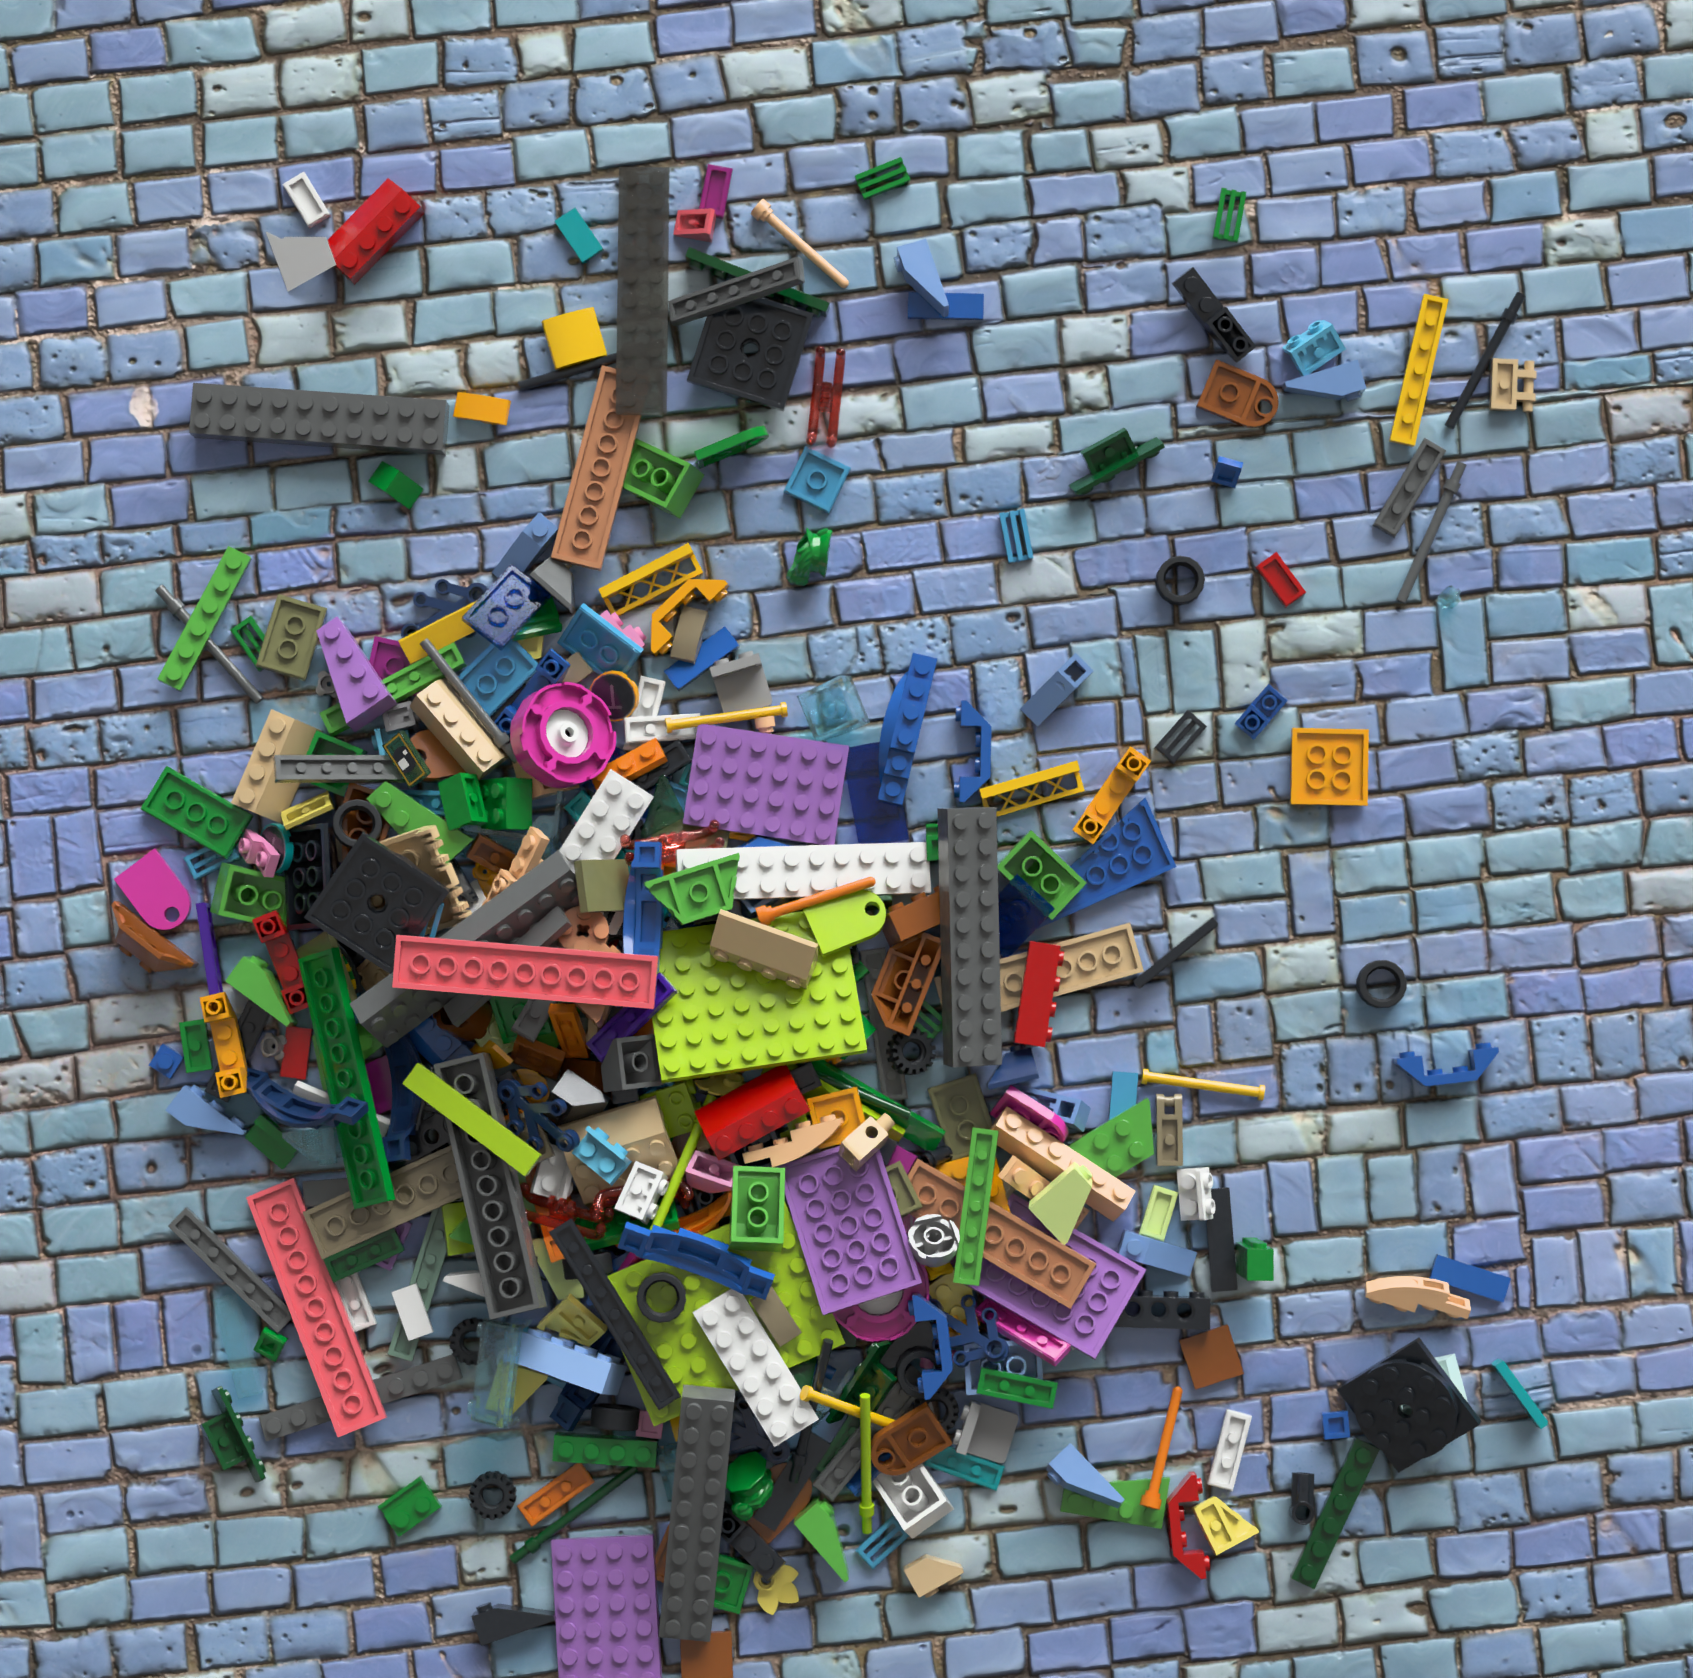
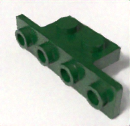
[1068,428,1165,495]
[825,1340,897,1424]
[199,1386,266,1482]

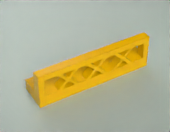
[598,543,703,617]
[979,760,1085,817]

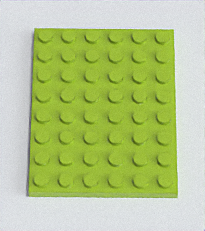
[652,911,867,1083]
[608,1200,845,1427]

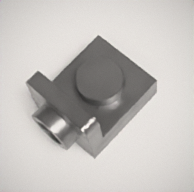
[382,701,422,735]

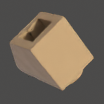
[903,1554,964,1598]

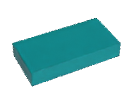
[554,208,604,264]

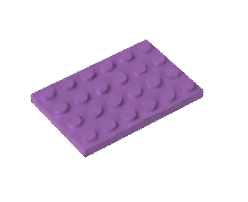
[683,724,849,845]
[776,1136,922,1316]
[964,1193,1146,1360]
[551,1534,662,1678]

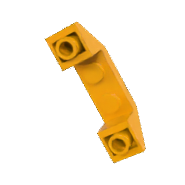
[651,579,729,656]
[1072,746,1151,844]
[200,992,247,1098]

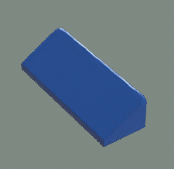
[664,627,740,691]

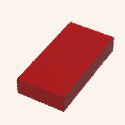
[1255,552,1306,608]
[280,1026,313,1080]

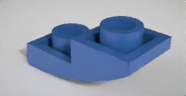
[1234,684,1288,740]

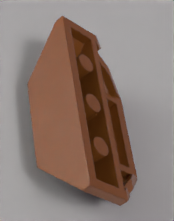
[111,901,199,973]
[871,932,941,1037]

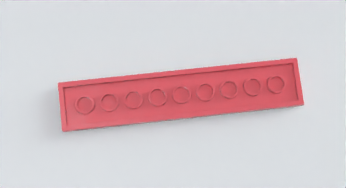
[392,935,658,1009]
[246,1178,387,1437]

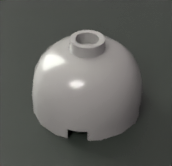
[908,1214,960,1267]

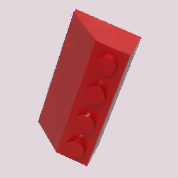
[327,178,425,285]
[694,1065,810,1160]

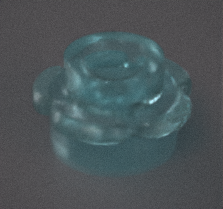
[1437,585,1461,609]

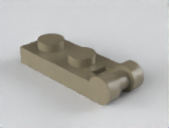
[1155,1094,1183,1166]

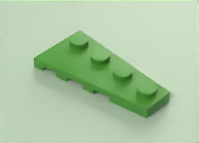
[366,781,474,863]
[1060,1477,1170,1529]

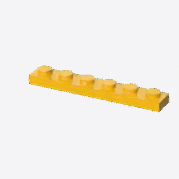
[1389,294,1449,447]

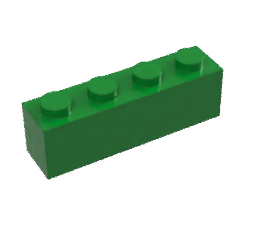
[1236,1237,1274,1281]
[552,1432,659,1468]

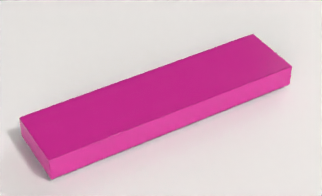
[975,1298,1071,1366]

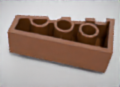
[882,885,940,947]

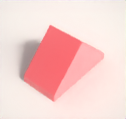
[673,208,716,243]

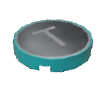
[260,823,294,874]

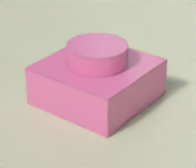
[636,1409,663,1439]

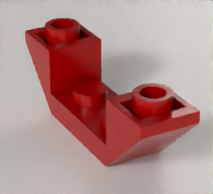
[252,910,309,1015]
[1166,1472,1210,1579]

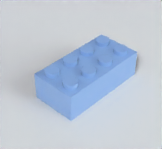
[509,1328,627,1395]

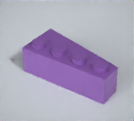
[316,616,397,732]

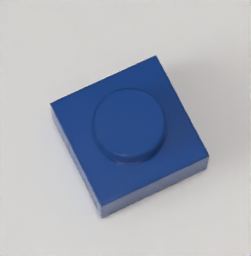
[1211,456,1243,488]
[149,1044,184,1079]
[1321,1410,1350,1440]

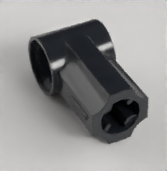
[1289,1472,1315,1525]

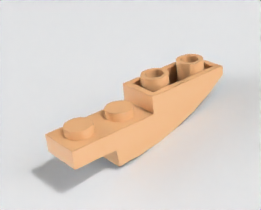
[482,826,550,906]
[742,1114,843,1167]
[998,1155,1089,1229]
[1365,1276,1471,1319]

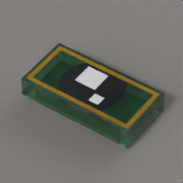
[382,731,431,788]

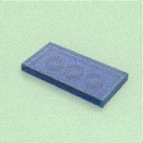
[845,742,909,844]

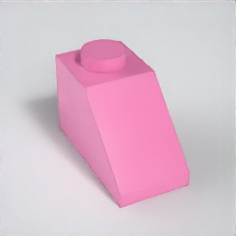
[685,1150,741,1194]

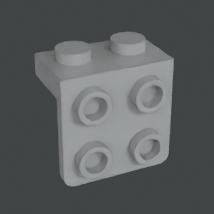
[710,651,772,713]
[953,1399,1018,1463]

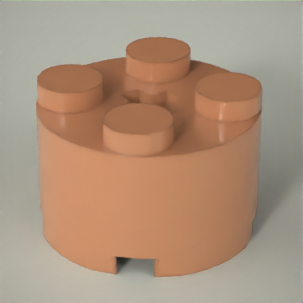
[557,906,609,951]

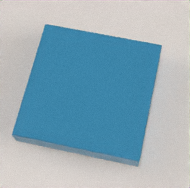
[784,446,851,514]

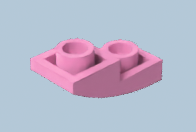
[600,610,647,649]
[238,829,280,878]

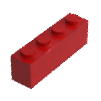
[1013,941,1064,1047]

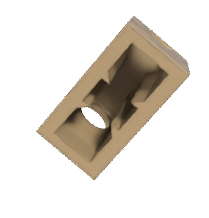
[838,1113,895,1172]

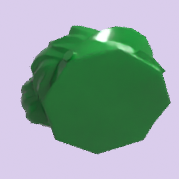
[786,528,832,586]
[726,1451,774,1521]

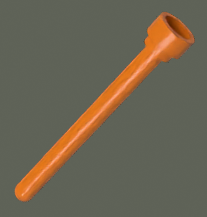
[755,877,876,926]
[1140,1386,1183,1510]

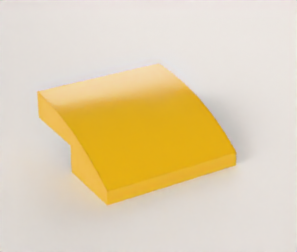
[541,307,607,370]

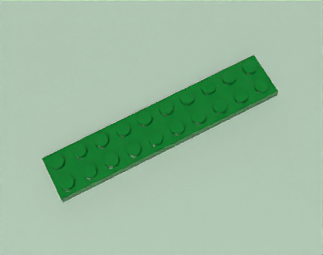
[298,947,395,1210]

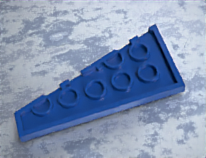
[1026,798,1177,929]

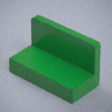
[438,772,488,831]
[245,1114,303,1169]

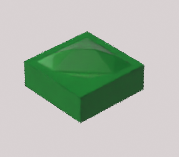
[253,1327,288,1362]

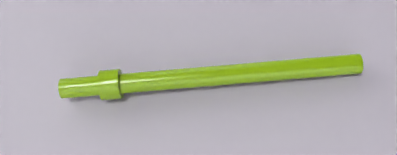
[649,1094,717,1230]
[859,1393,874,1534]

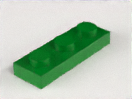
[976,1367,1058,1409]

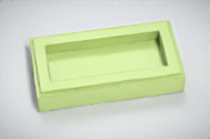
[1139,1185,1178,1242]

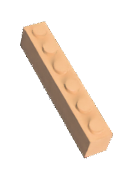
[990,1107,1135,1222]

